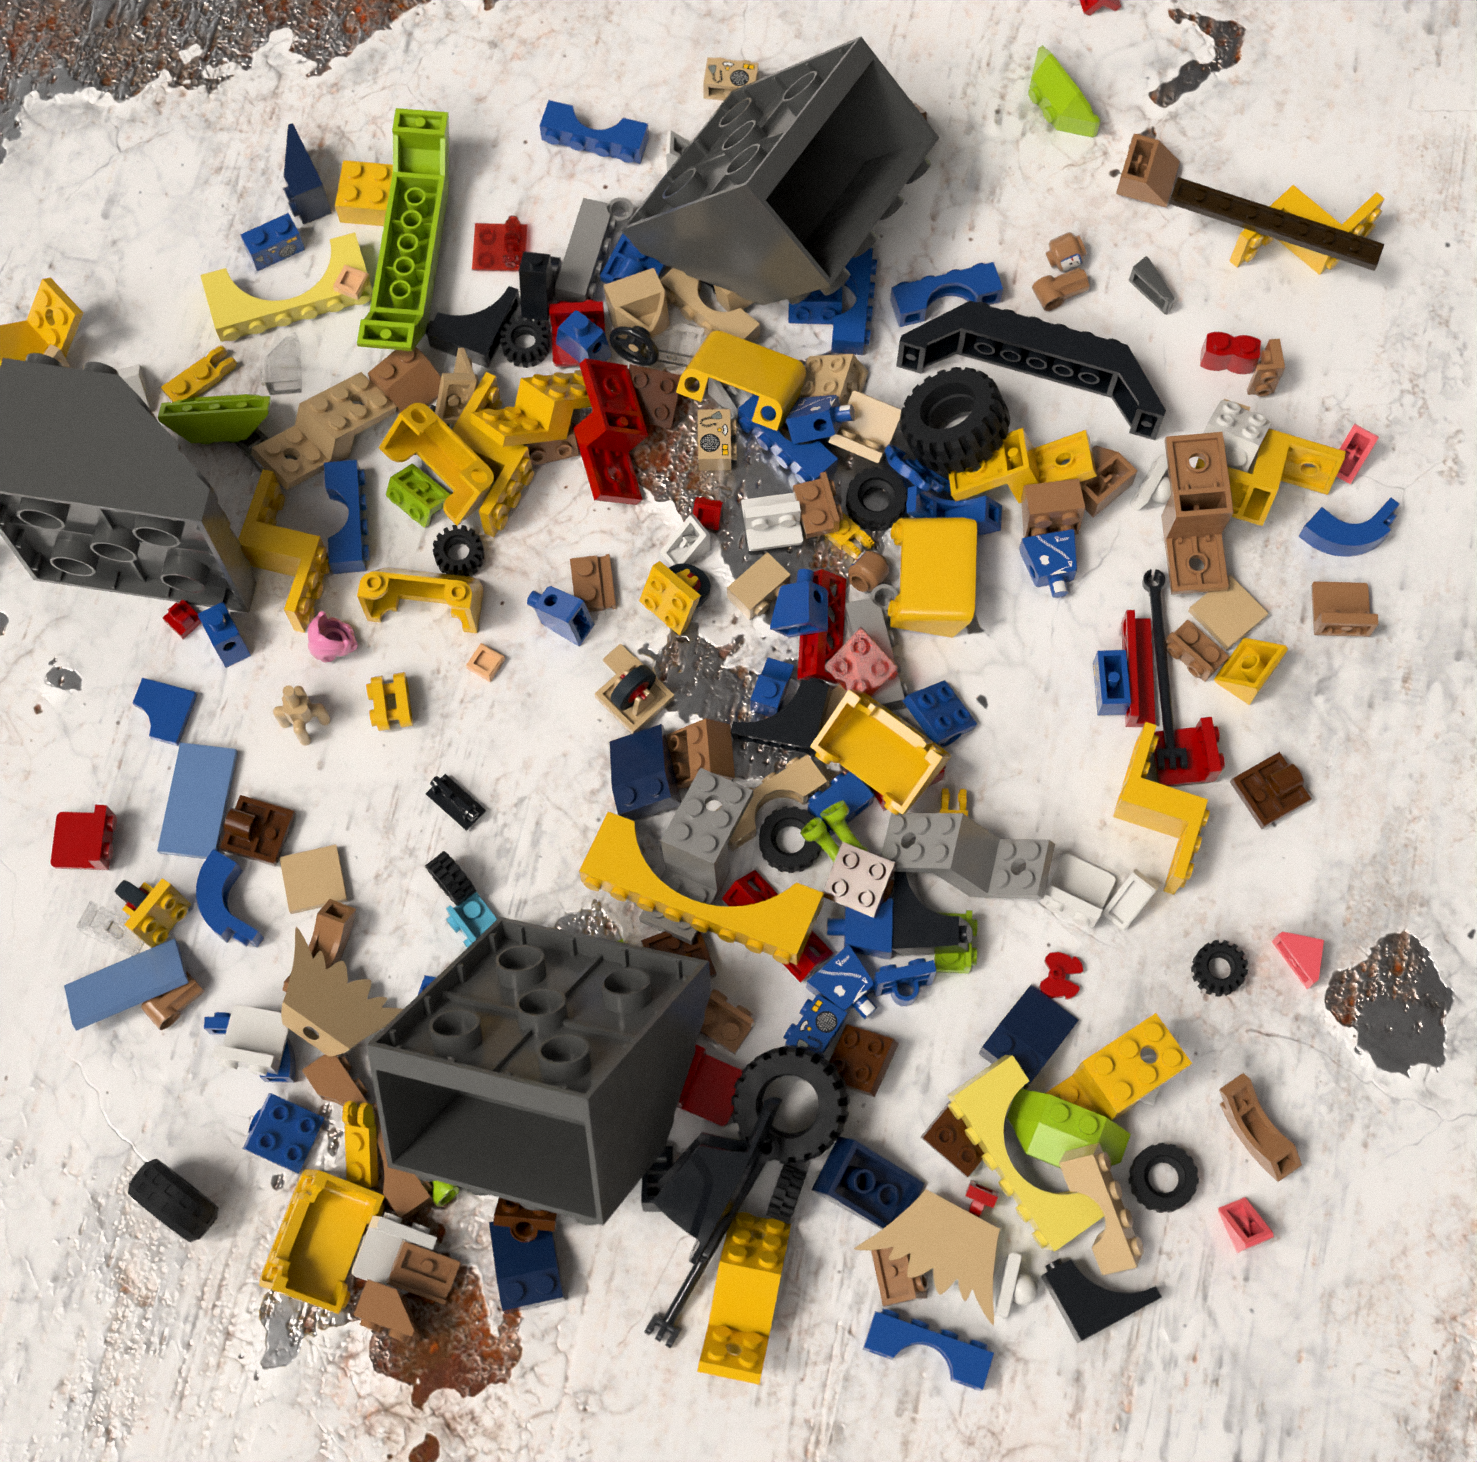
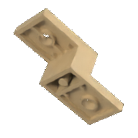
[251,372,397,490]

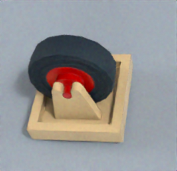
[594,657,675,734]

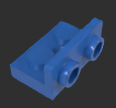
[788,286,842,324]

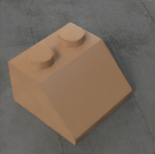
[368,347,441,413]

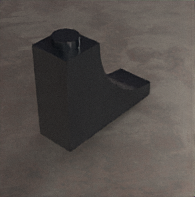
[519,251,561,321]
[426,286,521,368]
[731,678,831,757]
[892,872,973,956]
[1041,1258,1162,1343]

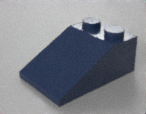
[283,123,332,225]
[609,724,682,821]
[979,984,1079,1090]
[811,1136,925,1229]
[489,1221,566,1314]

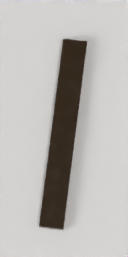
[1168,177,1384,271]

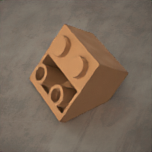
[1116,133,1180,207]
[1080,445,1138,518]
[1021,479,1085,538]
[667,718,735,789]
[354,1279,422,1344]

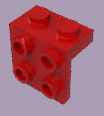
[549,300,605,367]
[1153,717,1225,786]
[50,805,117,870]
[677,1044,743,1127]

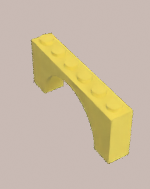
[200,232,373,342]
[947,1055,1104,1252]

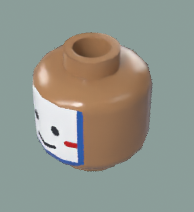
[1045,232,1087,272]
[848,551,889,592]

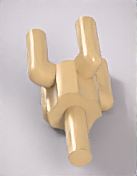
[273,685,331,746]

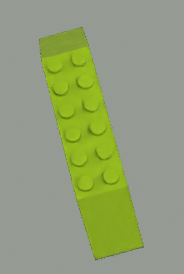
[357,108,449,351]

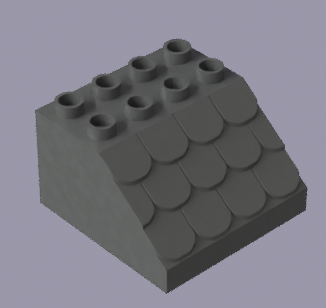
[621,36,939,305]
[0,353,257,613]
[367,917,712,1226]

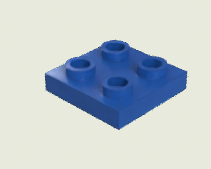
[600,234,667,284]
[903,680,978,747]
[873,958,937,1006]
[242,1093,325,1174]

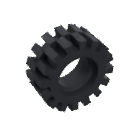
[500,315,550,368]
[432,525,485,576]
[425,851,476,906]
[1191,940,1248,997]
[766,1164,807,1224]

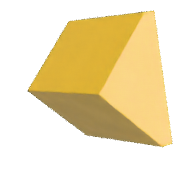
[1213,638,1288,705]

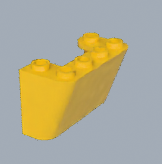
[676,330,806,431]
[379,403,494,526]

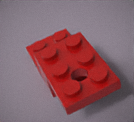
[573,358,648,505]

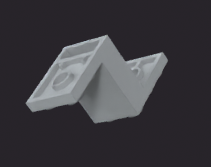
[639,768,753,945]
[881,813,1055,899]

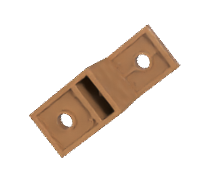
[1161,432,1233,595]

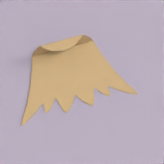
[281,927,403,1057]
[854,1189,1000,1325]

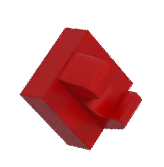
[693,497,723,530]
[162,599,201,639]
[965,1180,999,1217]

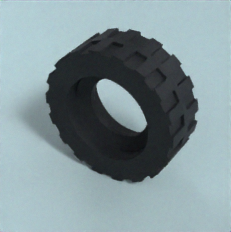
[846,467,907,531]
[759,806,821,873]
[1128,1143,1199,1213]

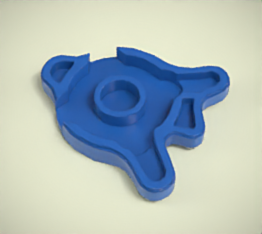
[884,444,951,493]

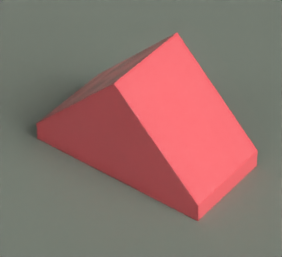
[1336,424,1379,484]
[1272,932,1324,989]
[1218,1197,1274,1253]

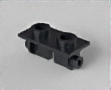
[425,774,486,831]

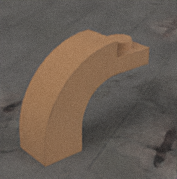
[282,899,356,992]
[1219,1073,1302,1182]

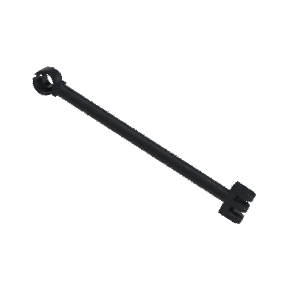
[1142,569,1188,770]
[644,1135,781,1349]

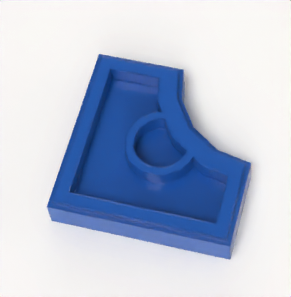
[133,678,197,746]

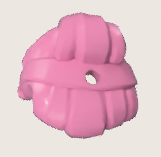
[307,611,358,663]

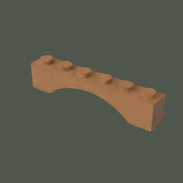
[302,1053,433,1222]

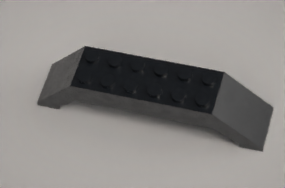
[896,301,1166,440]

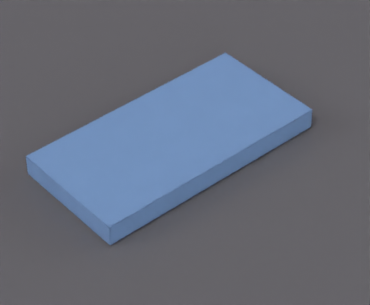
[157,742,238,859]
[64,938,189,1031]

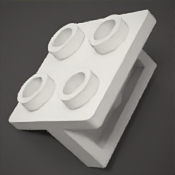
[741,493,803,552]

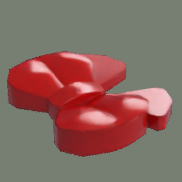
[1039,952,1084,1000]

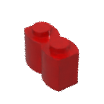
[1200,332,1261,374]

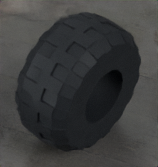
[128,1158,219,1242]

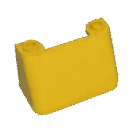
[888,517,977,638]
[357,568,484,633]
[810,690,951,815]
[259,1169,385,1314]

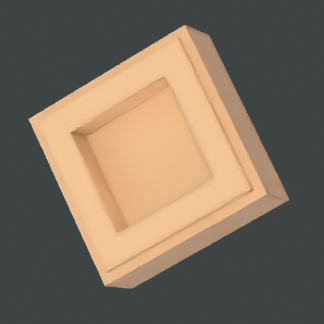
[333,265,370,300]
[466,643,505,682]

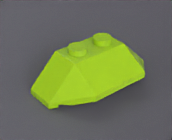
[1028,45,1100,138]
[158,394,271,444]
[1007,1089,1131,1169]

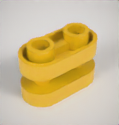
[366,672,413,731]

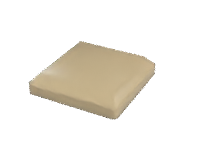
[603,644,635,674]

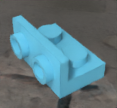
[446,892,497,948]

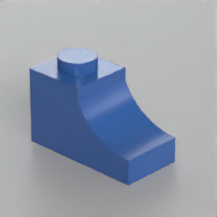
[750,657,794,717]

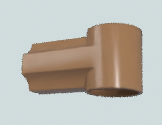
[1032,268,1090,311]
[141,971,205,1030]

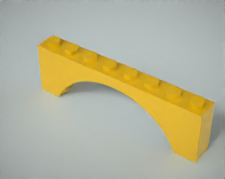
[579,811,824,965]

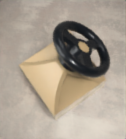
[603,268,670,366]

